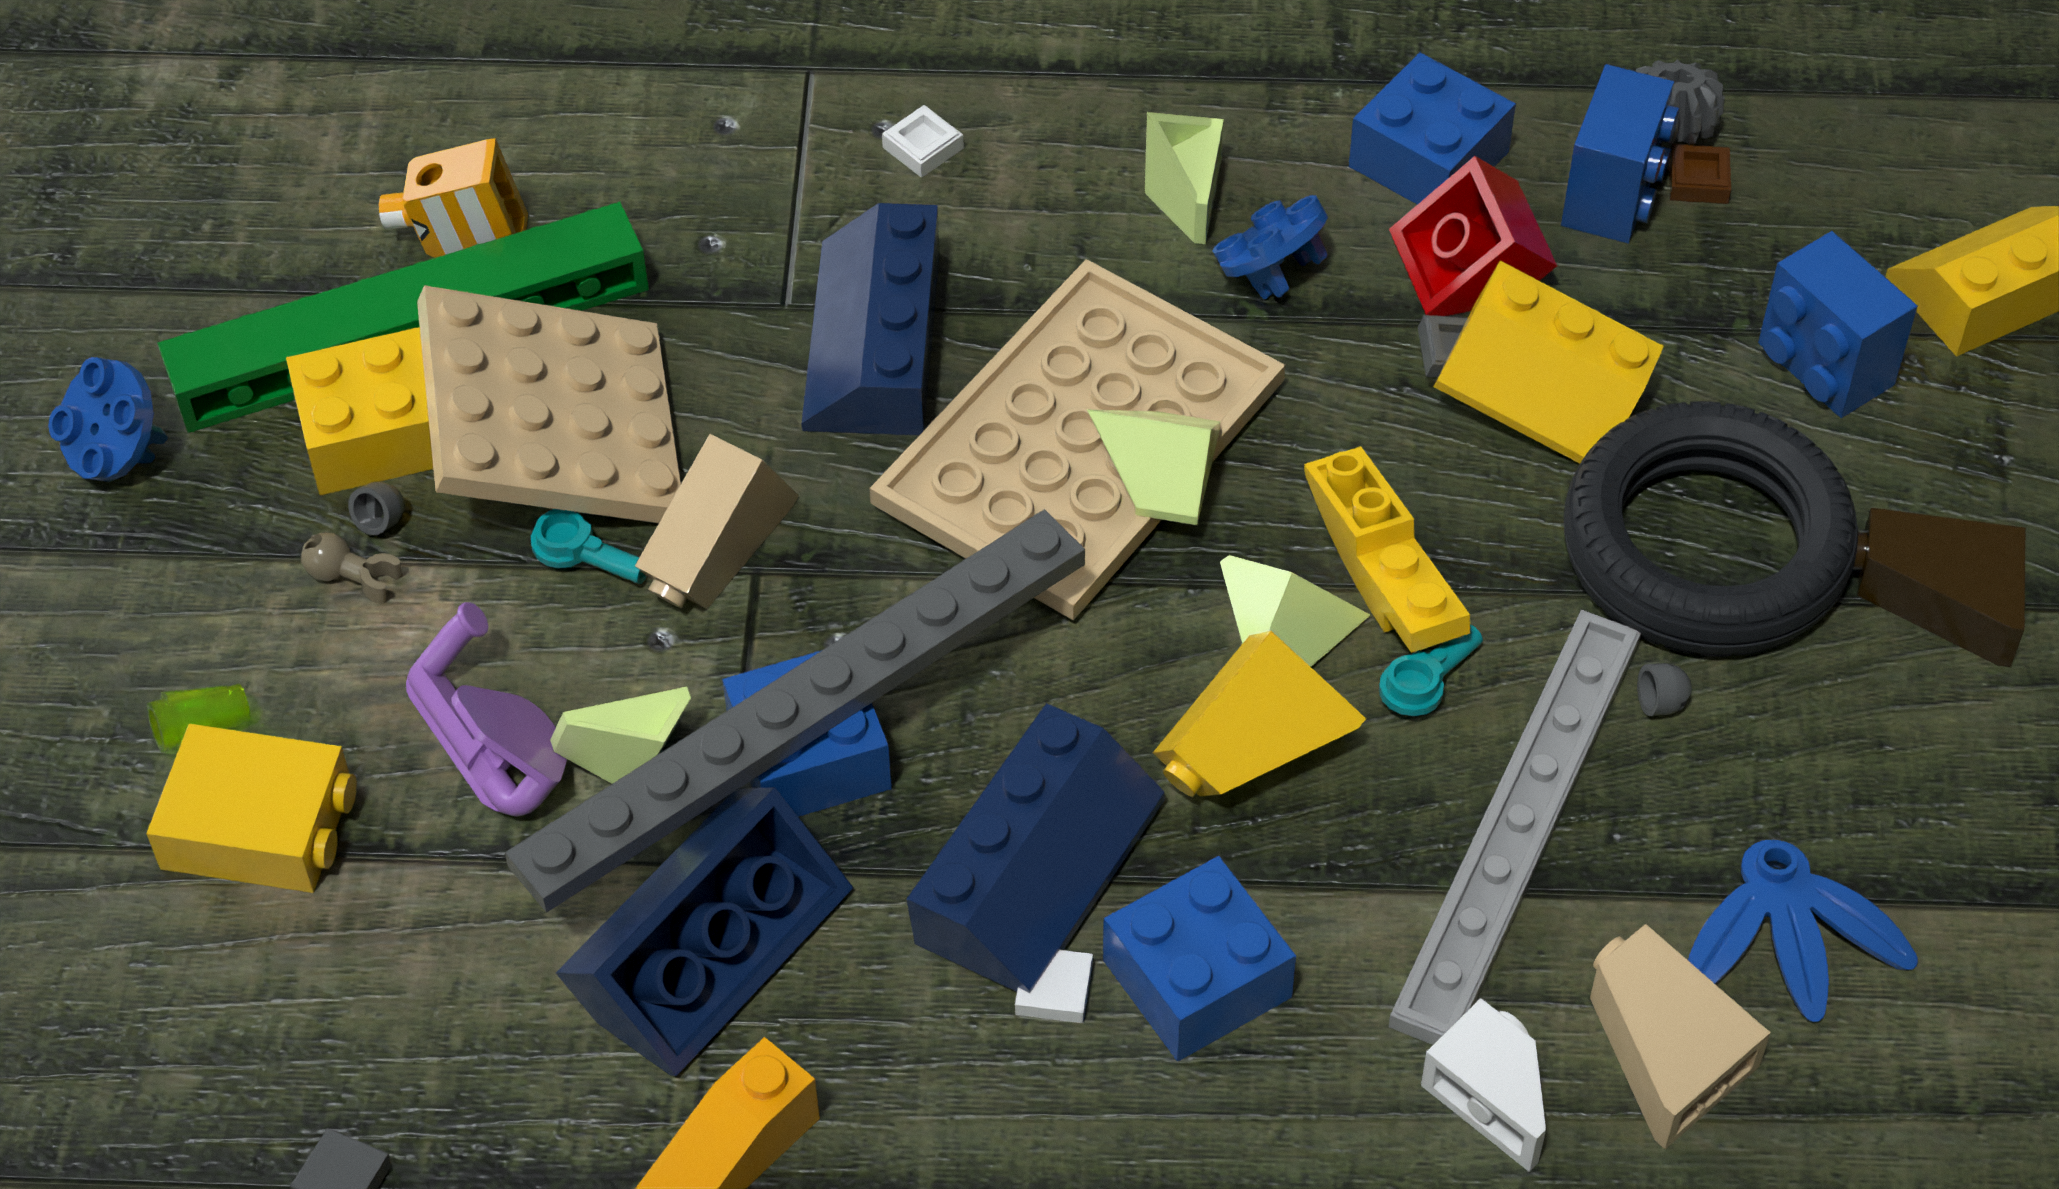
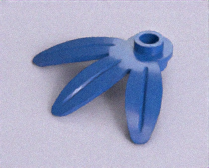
[1688,840,1918,1022]

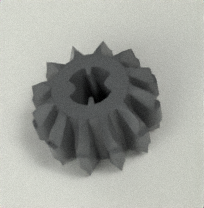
[1636,59,1725,146]

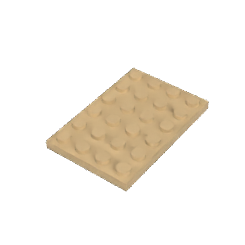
[870,259,1285,620]

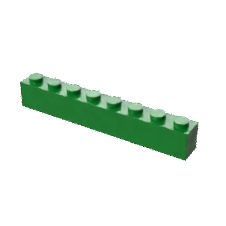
[157,202,649,433]

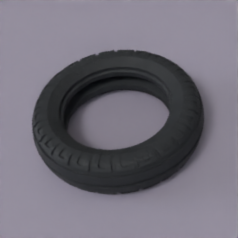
[1564,401,1858,657]

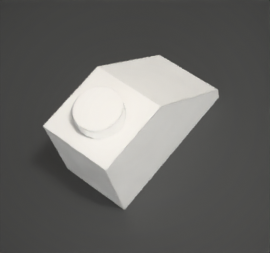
[1421,998,1546,1172]

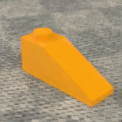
[635,1037,820,1189]

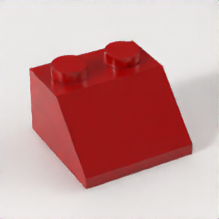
[1389,156,1558,316]

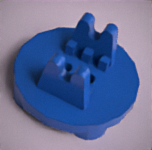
[1212,195,1328,299]
[48,357,168,482]

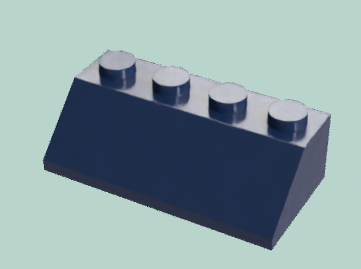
[801,203,940,435]
[906,703,1165,993]
[556,787,853,1076]

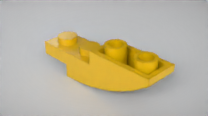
[1304,446,1470,653]

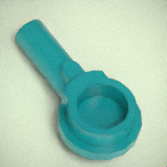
[531,509,647,584]
[1379,624,1483,716]

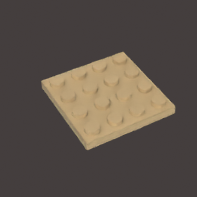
[417,285,681,523]

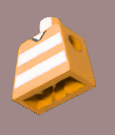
[379,138,528,258]

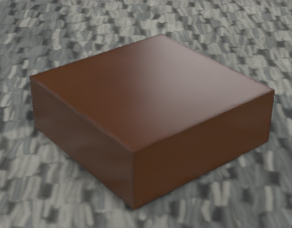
[1669,144,1731,204]

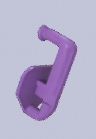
[406,602,567,817]

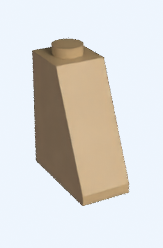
[635,434,799,609]
[1590,924,1771,1149]

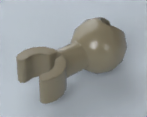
[301,532,402,604]

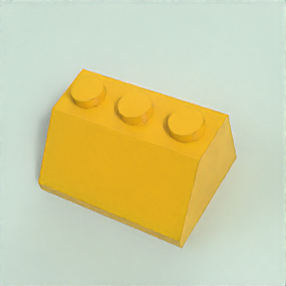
[1885,206,2059,357]
[1433,261,1664,463]

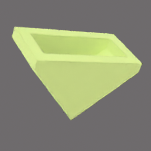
[1145,112,1224,244]
[1087,409,1221,525]
[1220,555,1370,667]
[550,687,691,784]

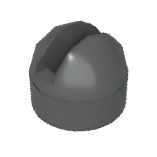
[348,482,405,535]
[1637,663,1692,716]

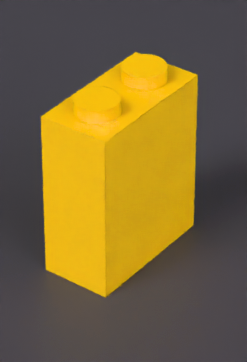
[146,724,357,893]

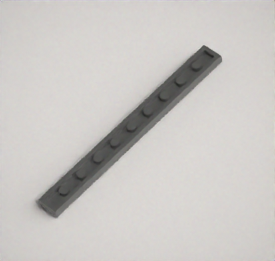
[505,509,1085,913]

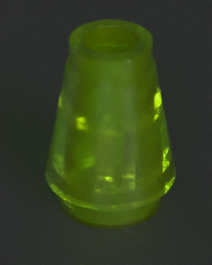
[147,683,251,753]

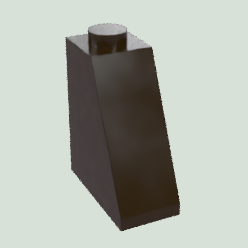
[1853,508,2026,667]

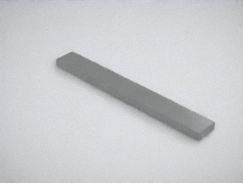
[1389,610,1641,1045]

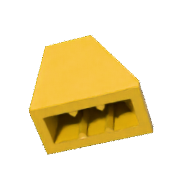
[1153,631,1366,797]

